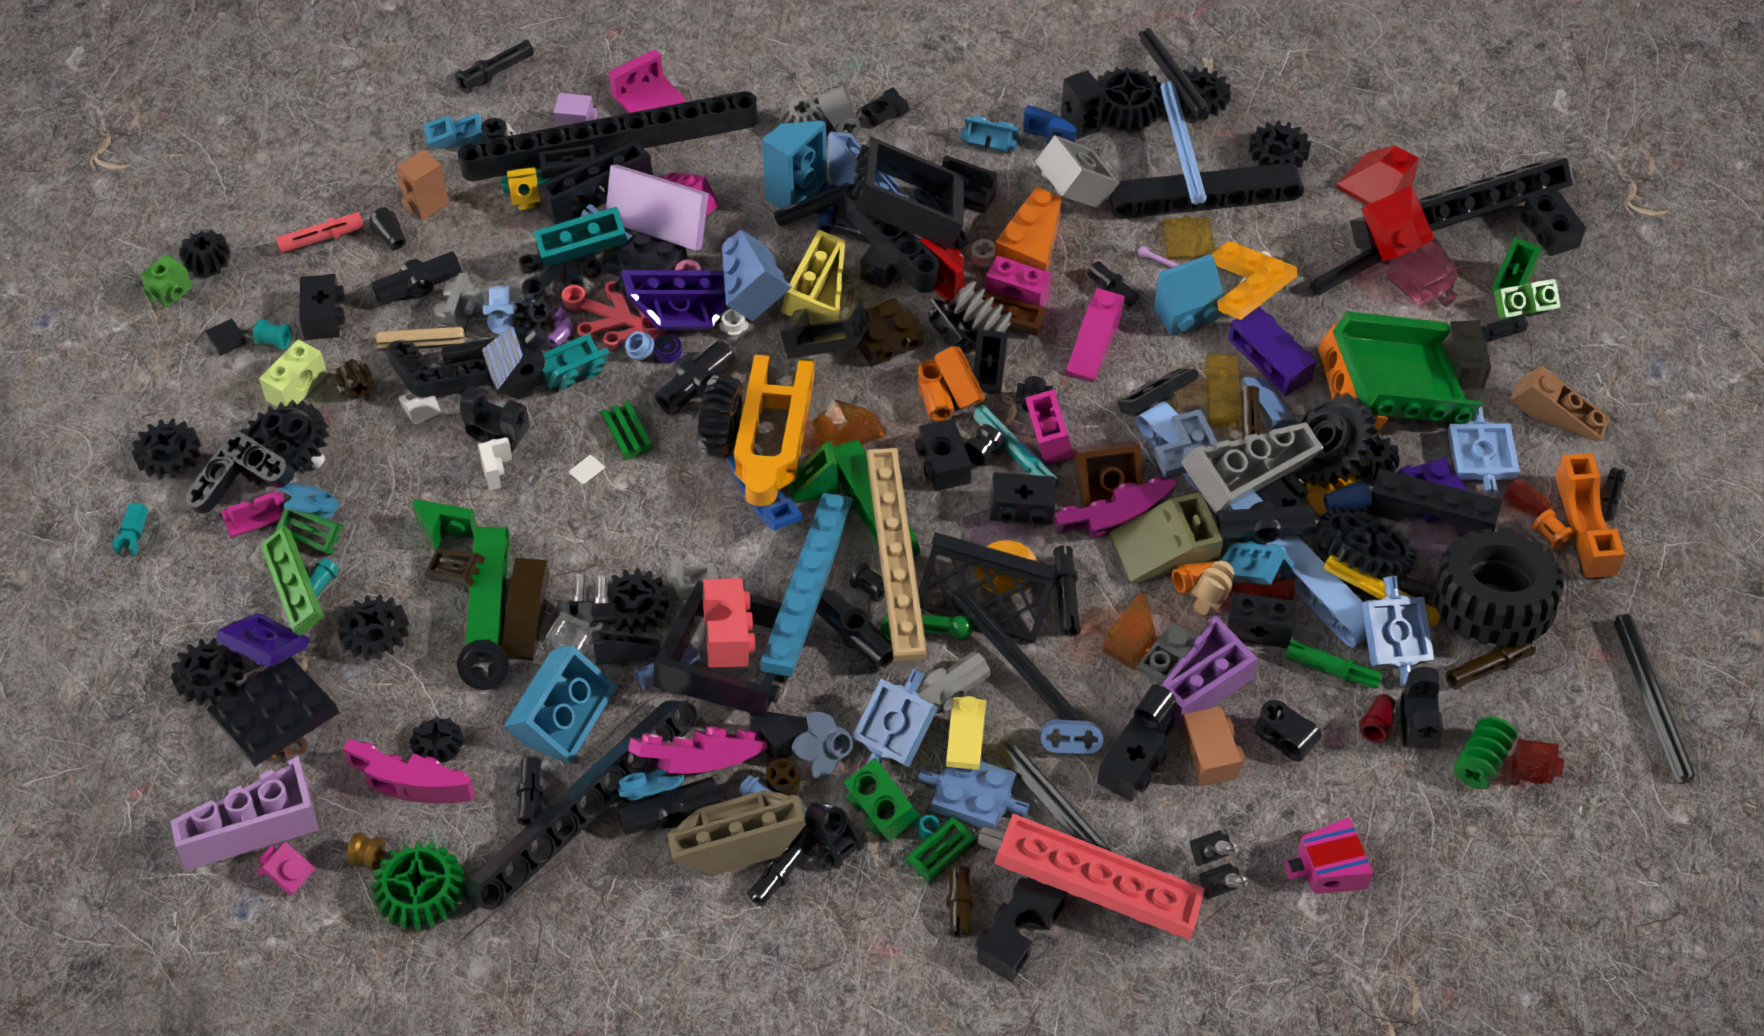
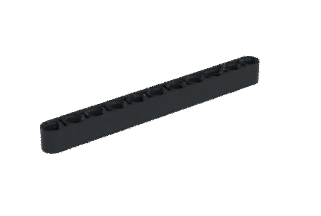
[458,91,758,181]

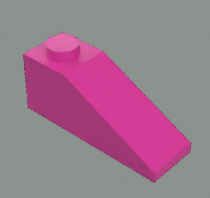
[1066,288,1125,383]

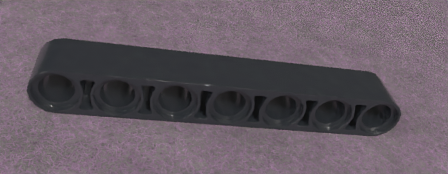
[1109,163,1304,219]

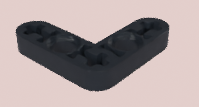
[388,340,492,397]
[186,432,294,514]

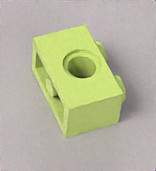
[259,339,327,407]

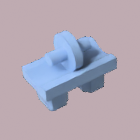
[483,286,516,334]

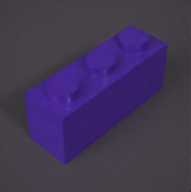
[1228,306,1316,396]

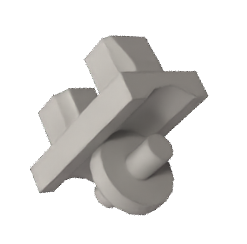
[434,272,486,330]

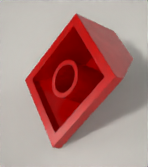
[1336,145,1419,205]
[1361,185,1434,261]
[920,238,964,305]

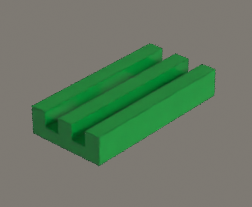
[601,400,653,460]
[275,508,344,555]
[905,816,977,885]

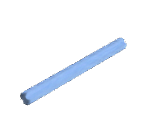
[1160,81,1206,205]

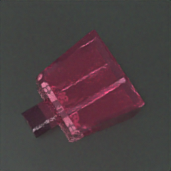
[1386,238,1457,307]

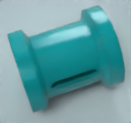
[253,319,292,350]

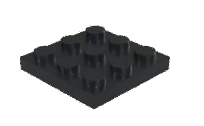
[207,657,340,767]

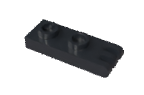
[1117,368,1199,416]

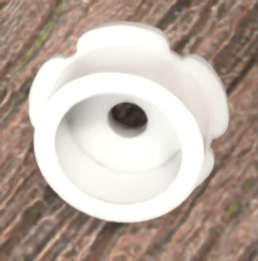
[719,309,748,336]

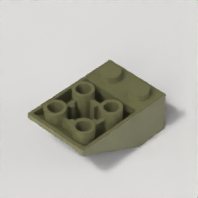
[1109,492,1223,584]

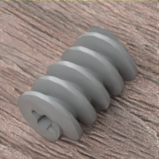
[947,281,1012,332]

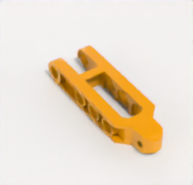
[734,354,815,506]

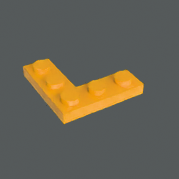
[1211,241,1297,320]

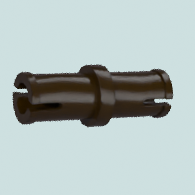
[946,865,973,938]

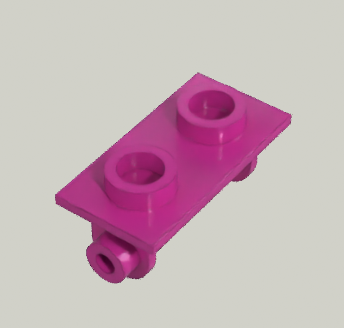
[221,490,285,538]

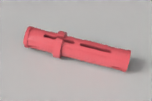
[276,211,364,254]

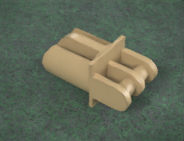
[1190,561,1234,615]

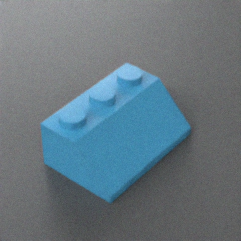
[762,121,827,209]
[504,645,617,763]

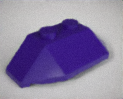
[621,270,727,330]

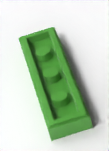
[260,526,324,636]

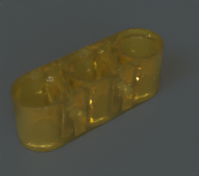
[1205,353,1241,427]

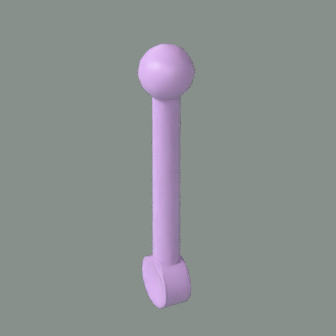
[1138,247,1179,268]

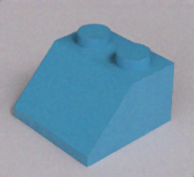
[1154,254,1225,335]

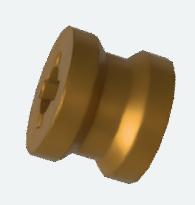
[347,832,385,870]

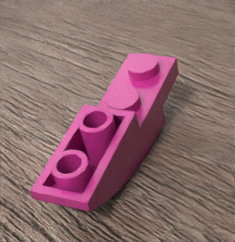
[628,726,768,774]
[343,738,475,804]

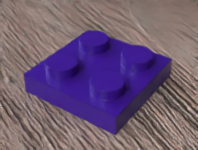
[216,613,309,667]

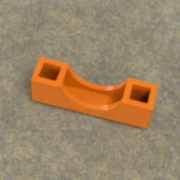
[1555,453,1625,578]

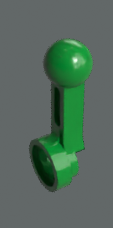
[880,614,974,640]

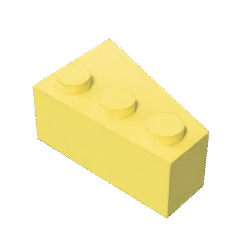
[781,230,845,325]

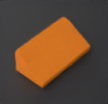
[934,346,986,408]

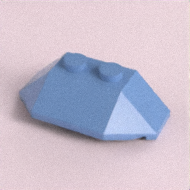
[828,132,909,199]

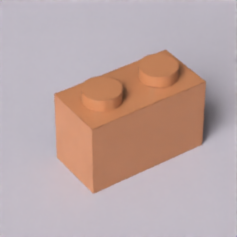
[396,149,449,220]
[1180,706,1244,786]

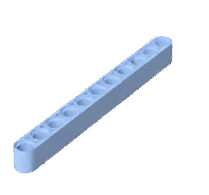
[1136,402,1367,648]

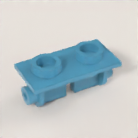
[961,116,1020,153]

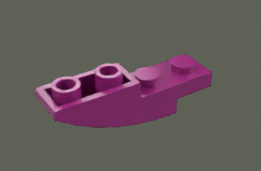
[1054,477,1176,540]

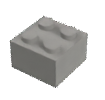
[1035,135,1119,209]

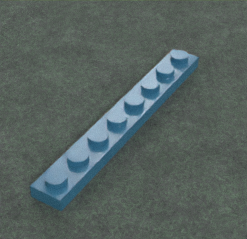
[760,493,853,677]

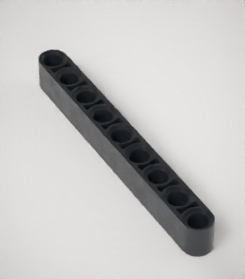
[463,700,698,910]

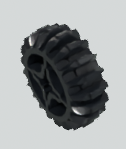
[1097,66,1164,132]
[697,375,743,457]

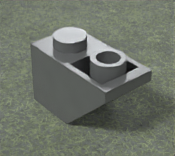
[1137,621,1198,684]

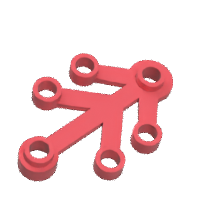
[562,281,667,351]

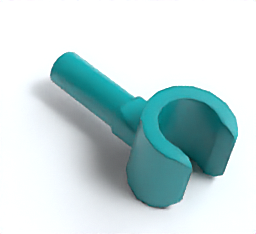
[912,815,939,840]

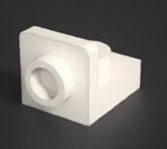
[478,438,512,491]

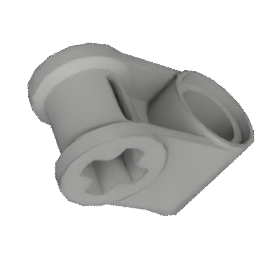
[818,85,861,136]

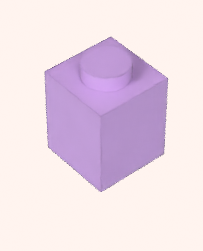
[553,93,597,127]

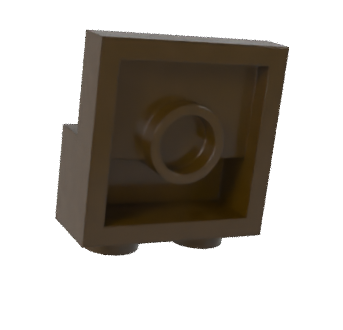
[857,298,924,366]

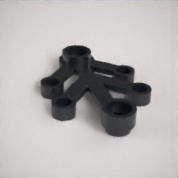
[519,242,601,297]

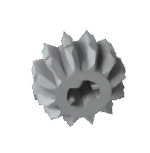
[779,93,826,124]

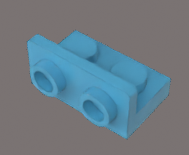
[1222,542,1295,585]

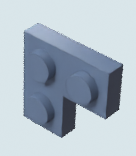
[1154,409,1218,478]

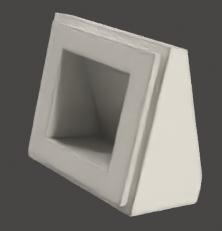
[398,392,440,424]

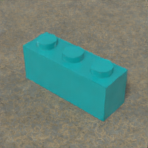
[533,207,628,267]

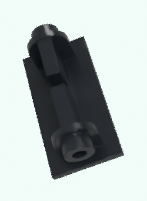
[928,299,977,354]

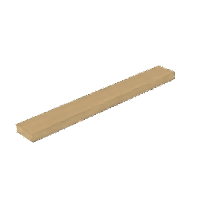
[866,448,927,662]

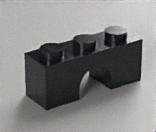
[975,877,1068,983]

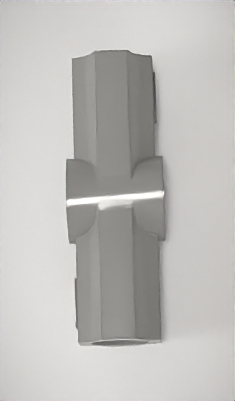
[917,652,990,714]

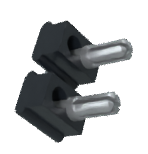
[554,573,617,637]
[1189,830,1248,899]

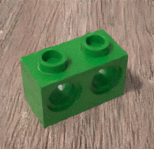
[843,758,921,842]

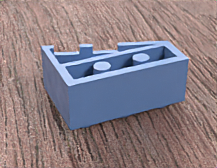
[722,230,792,321]

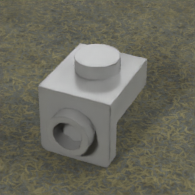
[666,556,717,600]

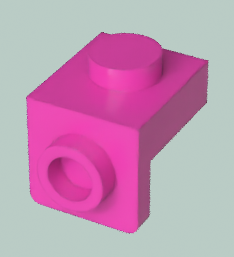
[256,842,316,896]

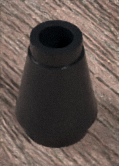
[369,207,406,250]

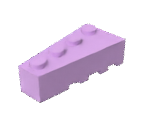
[170,756,319,871]

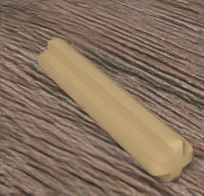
[376,327,465,349]

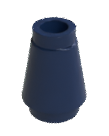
[1323,481,1372,512]

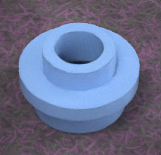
[625,331,654,360]

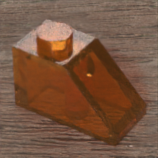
[812,399,887,447]
[1103,591,1155,671]

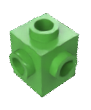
[140,254,192,308]

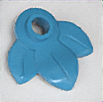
[279,483,340,518]
[618,769,685,800]

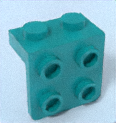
[541,333,610,391]

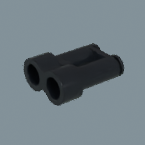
[861,87,910,127]

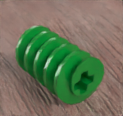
[1454,716,1518,789]

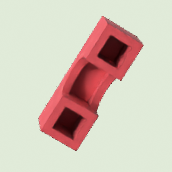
[703,578,755,668]

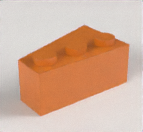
[994,186,1062,272]

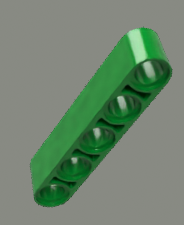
[833,438,920,556]
[465,526,509,660]

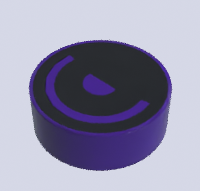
[652,334,682,363]

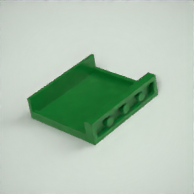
[1333,311,1482,423]

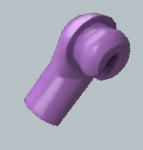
[547,306,574,348]

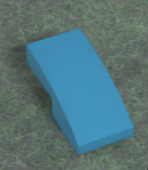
[423,112,486,148]

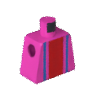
[1285,817,1373,894]

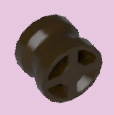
[766,758,800,796]

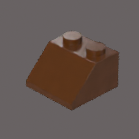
[1073,441,1144,508]

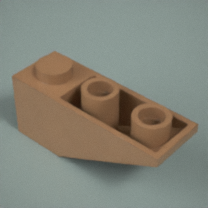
[1510,365,1610,441]

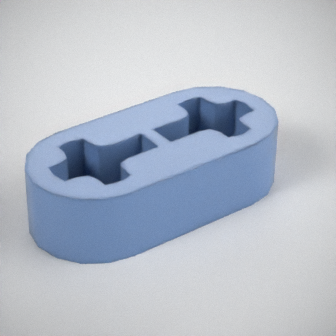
[1040,720,1104,754]

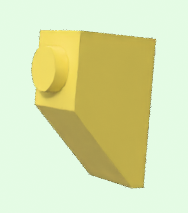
[946,696,986,770]

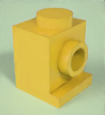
[507,167,540,210]

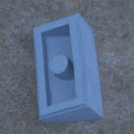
[1239,377,1296,432]

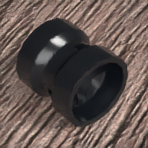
[964,424,1005,467]

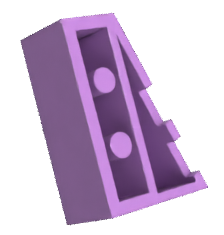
[1161,615,1258,729]

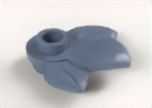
[792,711,853,778]

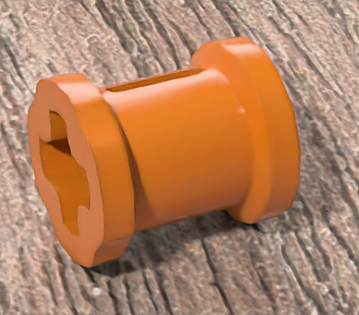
[1531,509,1574,551]

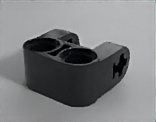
[460,385,530,452]
[1400,667,1443,749]

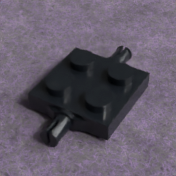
[606,232,687,294]

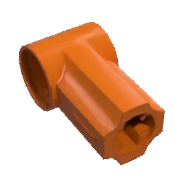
[918,360,954,422]

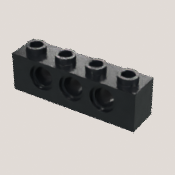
[537,140,653,225]

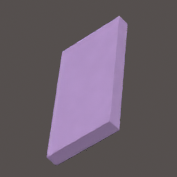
[606,164,709,250]

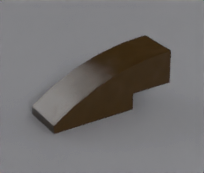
[502,558,550,661]

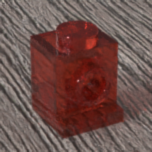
[1511,739,1564,785]

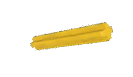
[1324,555,1441,626]

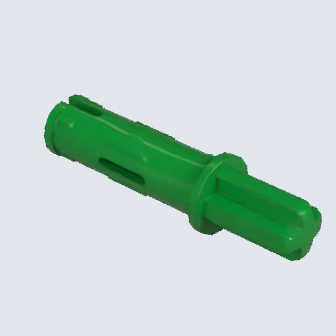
[1285,640,1382,689]

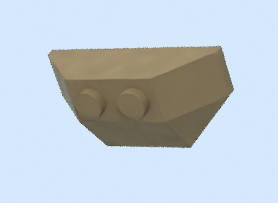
[667,790,806,875]

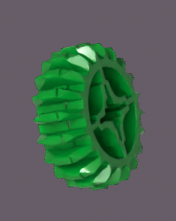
[371,840,465,932]

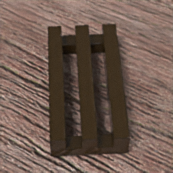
[425,548,485,586]

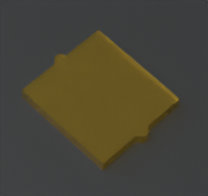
[1162,216,1215,261]

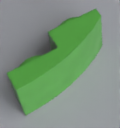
[1494,279,1561,319]

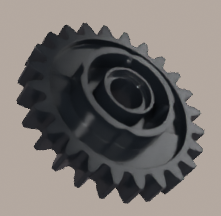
[1289,392,1379,488]

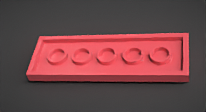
[994,814,1205,940]

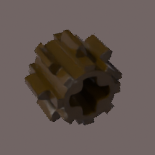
[334,359,374,399]

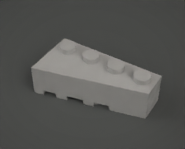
[1181,422,1323,514]

